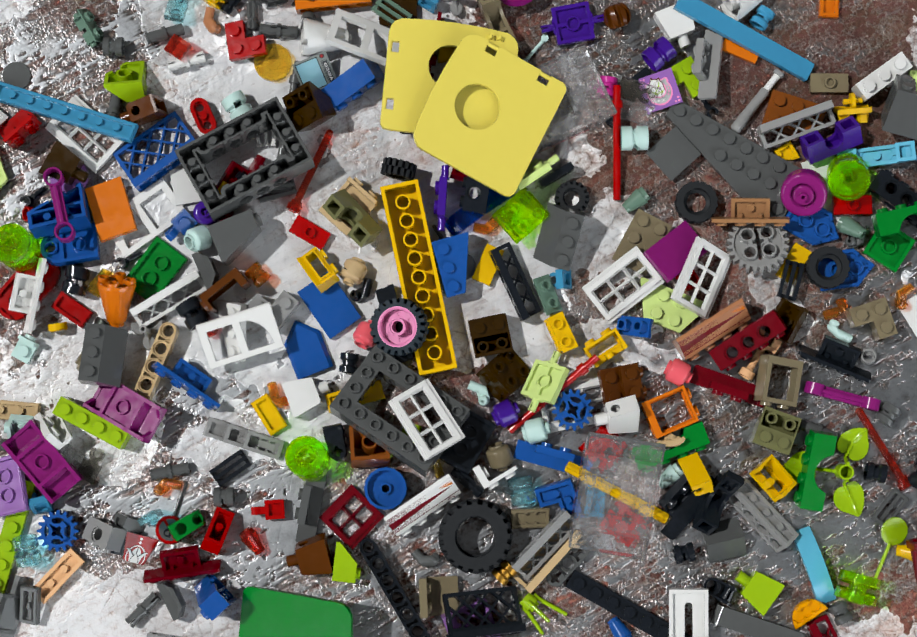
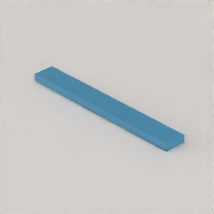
[673,0,814,82]
[0,82,139,143]

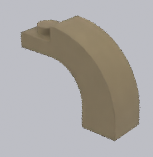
[477,0,519,47]

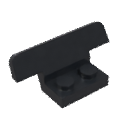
[658,474,714,540]

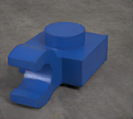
[164,208,198,242]

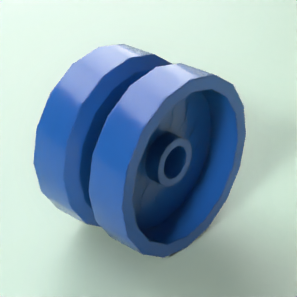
[364,467,408,510]

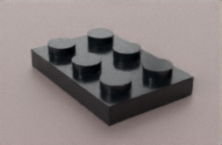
[439,410,496,476]

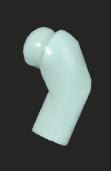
[827,319,853,343]
[467,380,490,406]

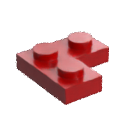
[225,20,268,62]

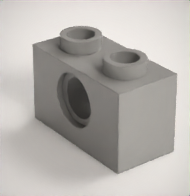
[82,516,128,554]

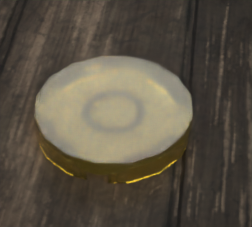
[254,43,292,82]

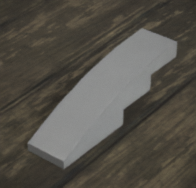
[202,417,284,460]

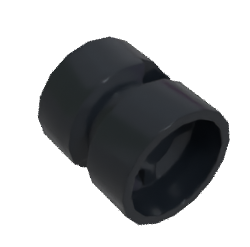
[61,265,91,296]
[175,295,211,331]

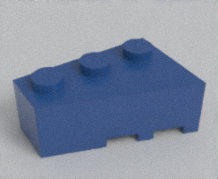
[321,58,385,112]
[27,182,92,239]
[432,232,469,298]
[194,574,237,621]

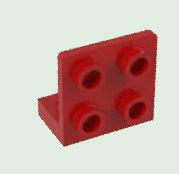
[0,109,42,149]

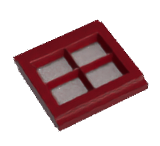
[319,484,384,550]

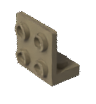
[419,576,459,618]

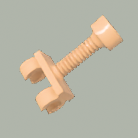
[738,328,782,381]

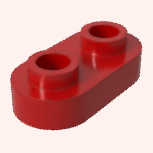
[190,98,217,134]

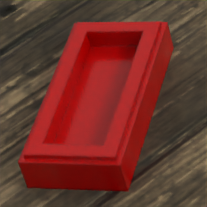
[50,292,94,329]

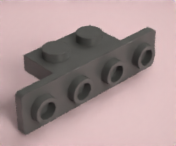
[294,466,328,542]

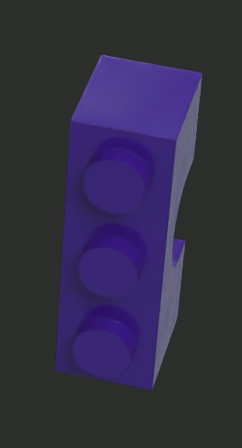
[799,116,863,165]

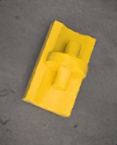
[833,93,872,123]

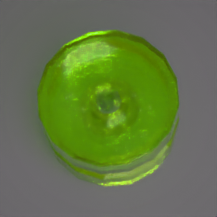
[826,153,871,201]
[834,569,883,607]

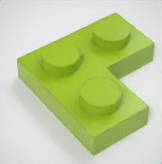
[670,56,699,99]

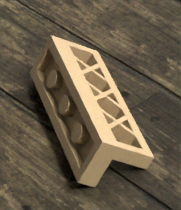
[513,521,582,594]

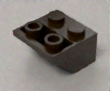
[282,81,337,132]
[468,313,513,358]

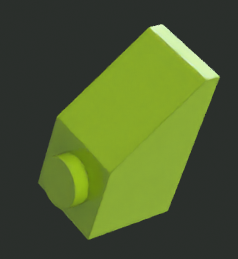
[332,541,361,583]

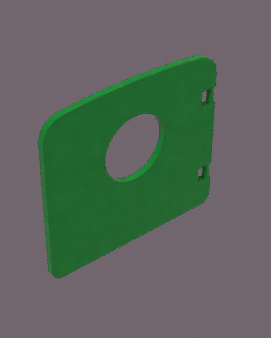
[239,586,353,637]

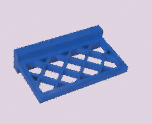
[113,111,195,192]

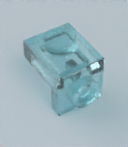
[164,0,188,23]

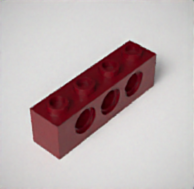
[709,308,788,371]

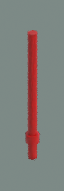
[611,85,623,200]
[507,354,600,434]

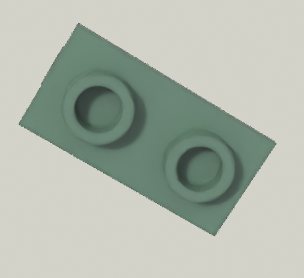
[73,9,104,49]
[533,274,563,316]

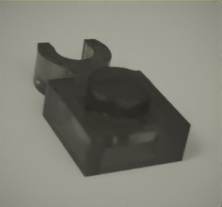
[620,77,652,104]
[78,448,105,484]

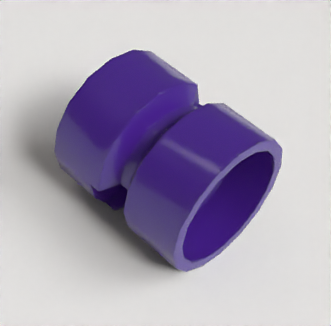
[641,36,677,72]

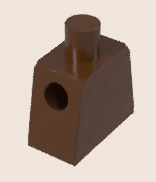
[120,94,169,126]
[286,533,334,575]

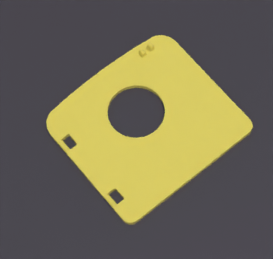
[380,18,518,134]
[413,34,566,197]

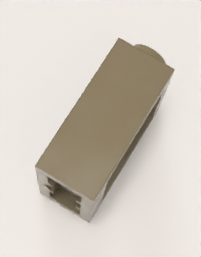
[753,355,804,410]

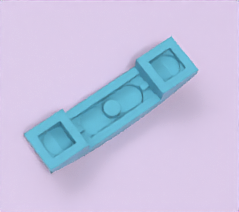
[837,140,917,170]
[794,526,836,603]

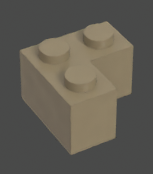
[844,297,898,341]

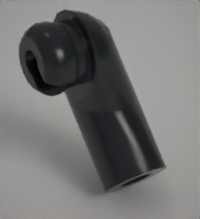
[349,278,374,302]

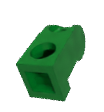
[167,509,206,541]

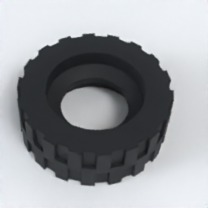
[674,181,718,224]
[805,246,850,289]

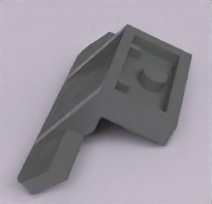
[0,575,30,637]

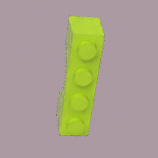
[52,396,132,449]

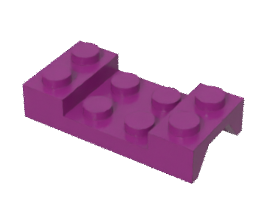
[82,382,168,444]
[1,419,84,504]

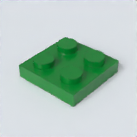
[862,231,916,273]

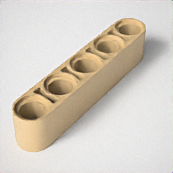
[134,322,179,400]

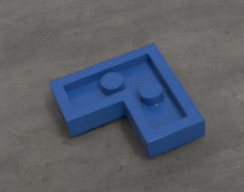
[534,478,583,518]

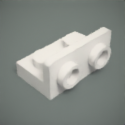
[34,412,73,450]

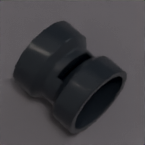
[339,352,360,373]
[863,461,888,483]
[672,542,696,564]

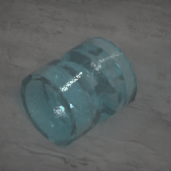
[507,475,536,506]
[12,534,42,568]

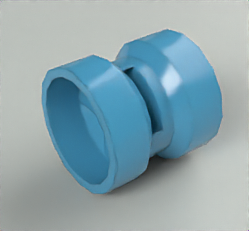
[749,5,775,31]

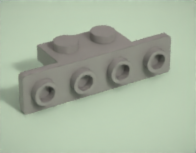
[691,29,724,100]

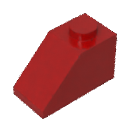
[200,506,235,555]

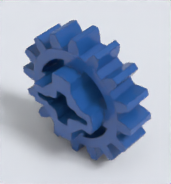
[551,389,594,431]
[37,510,80,552]

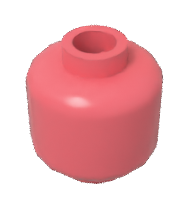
[353,320,376,350]
[663,358,693,387]

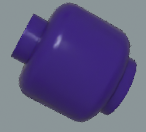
[193,201,218,226]
[491,399,520,428]

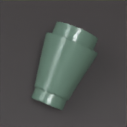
[622,186,651,213]
[836,215,867,239]

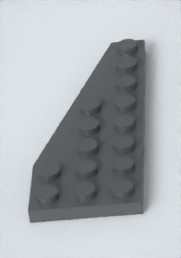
[666,102,800,217]

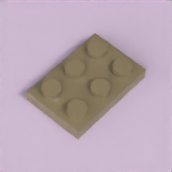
[612,208,672,277]

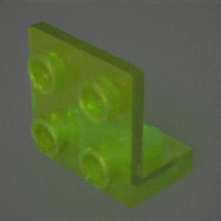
[491,187,550,244]

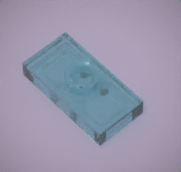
[137,509,164,527]

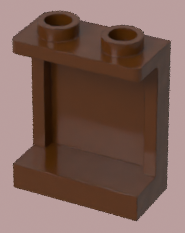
[199,267,252,314]

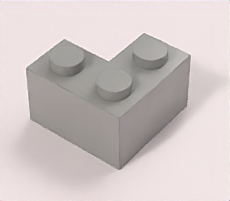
[247,290,301,331]

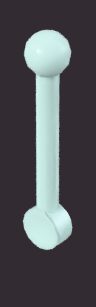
[522,34,549,62]

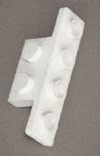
[8,258,48,334]

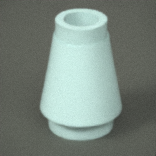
[657,462,684,489]

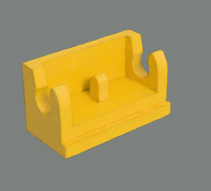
[677,452,714,496]

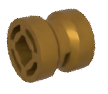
[491,559,518,586]

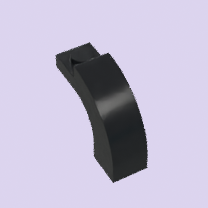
[692,470,745,536]

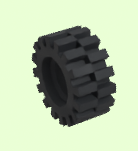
[380,157,417,181]
[554,180,589,212]

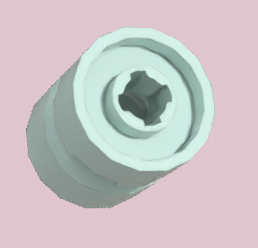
[221,90,253,120]
[621,125,649,151]

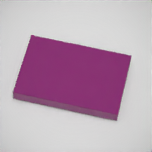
[643,221,708,283]

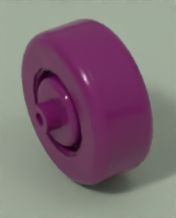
[780,169,828,216]

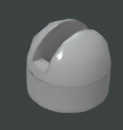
[860,348,876,365]

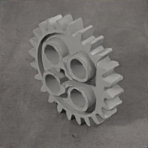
[727,223,789,275]

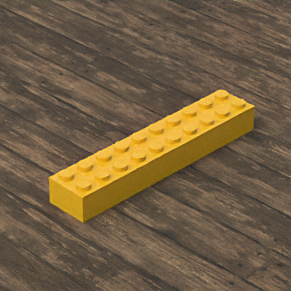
[380,179,457,376]

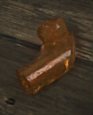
[473,216,500,235]
[894,283,915,310]
[822,298,848,320]
[267,382,289,408]
[153,478,182,496]

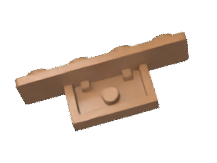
[711,197,790,226]

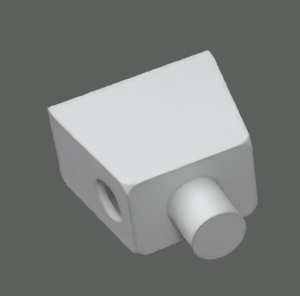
[653,5,695,49]
[281,377,330,418]
[594,395,640,434]

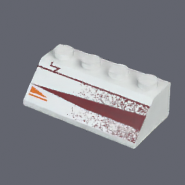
[384,473,462,537]

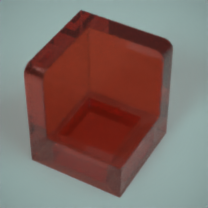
[164,34,193,61]

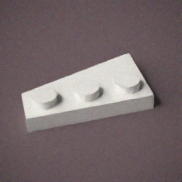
[216,300,247,362]

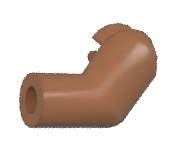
[203,7,221,34]

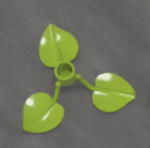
[784,428,869,517]

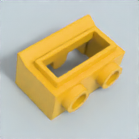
[297,247,340,294]
[544,311,578,355]
[582,327,628,369]
[749,454,797,503]

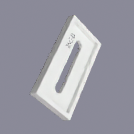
[669,588,709,637]

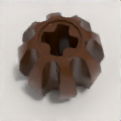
[603,3,631,30]

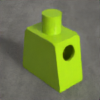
[735,570,785,616]

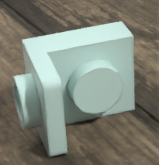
[11,333,40,364]
[4,414,34,439]

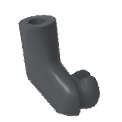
[845,224,868,248]
[411,548,440,567]

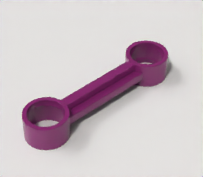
[43,167,76,243]
[804,381,881,412]

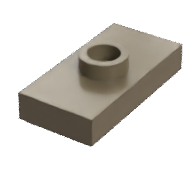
[809,73,849,94]
[510,507,550,529]

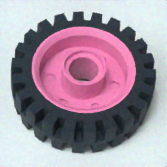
[370,298,429,356]

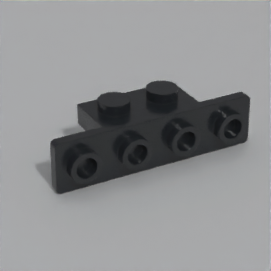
[798,335,871,383]

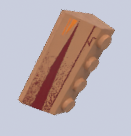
[672,298,751,362]

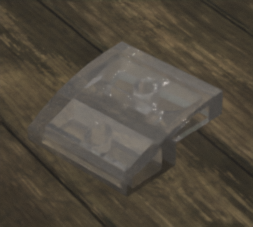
[611,76,661,126]

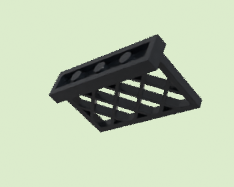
[442,586,526,637]

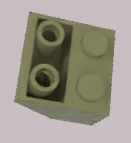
[749,406,802,456]

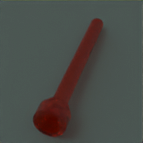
[286,129,333,215]
[855,408,911,491]

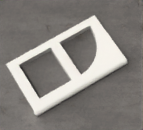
[325,8,399,66]
[113,177,184,258]
[196,302,284,369]

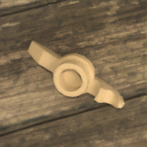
[655,434,686,448]

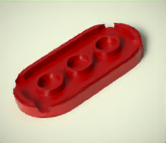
[0,254,61,320]

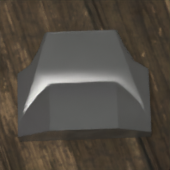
[192,252,220,289]
[157,581,186,621]

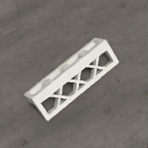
[129,270,207,327]

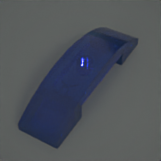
[445,189,516,236]

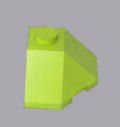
[103,61,147,102]

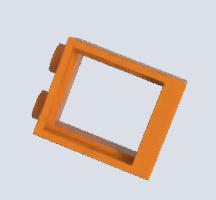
[640,385,700,439]

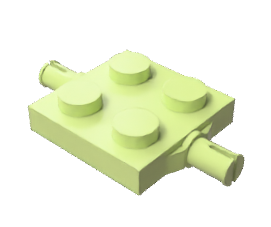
[516,154,560,191]
[520,351,570,413]

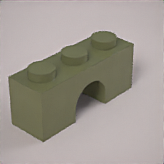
[322,189,383,248]

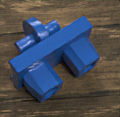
[617,315,654,338]

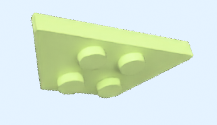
[640,277,703,333]

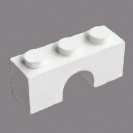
[851,51,913,104]

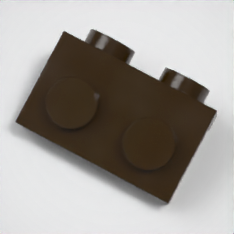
[765,298,809,345]

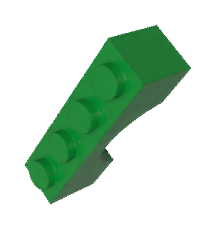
[871,201,917,239]
[628,421,710,472]
[793,429,838,512]

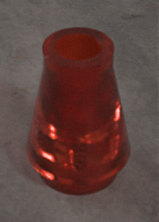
[239,526,265,556]

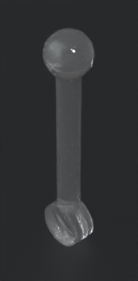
[371,214,385,253]

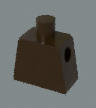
[38,140,89,185]

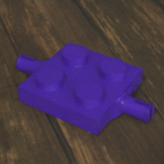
[540,1,605,46]
[434,165,450,231]

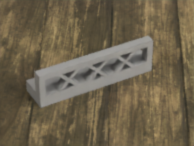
[756,100,836,150]
[728,478,799,553]
[510,508,581,580]

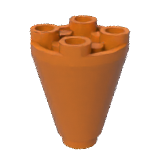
[97,272,136,328]

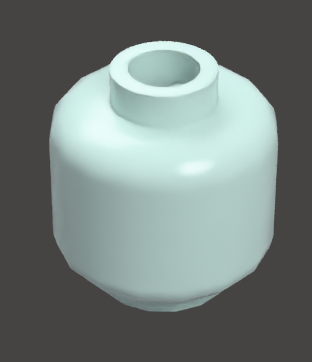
[184,225,213,252]
[521,417,551,444]

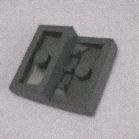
[646,126,701,181]

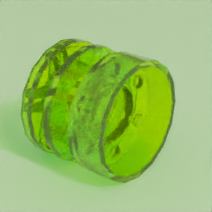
[0,223,41,271]
[285,436,331,482]

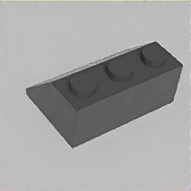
[533,202,585,271]
[78,322,128,388]

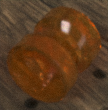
[244,261,271,288]

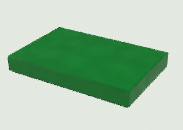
[127,237,188,300]

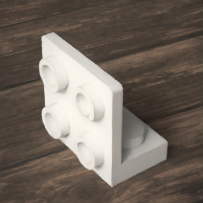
[472,465,518,490]

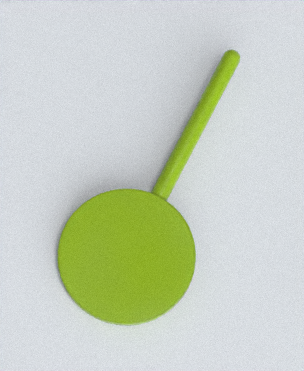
[874,517,908,579]

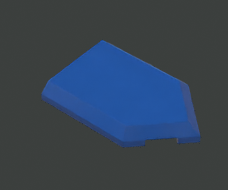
[783,208,839,246]
[818,248,875,291]
[284,320,333,379]

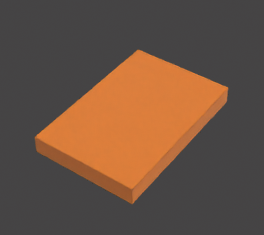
[85,176,138,243]

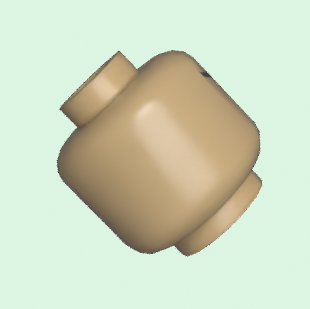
[339,257,368,287]

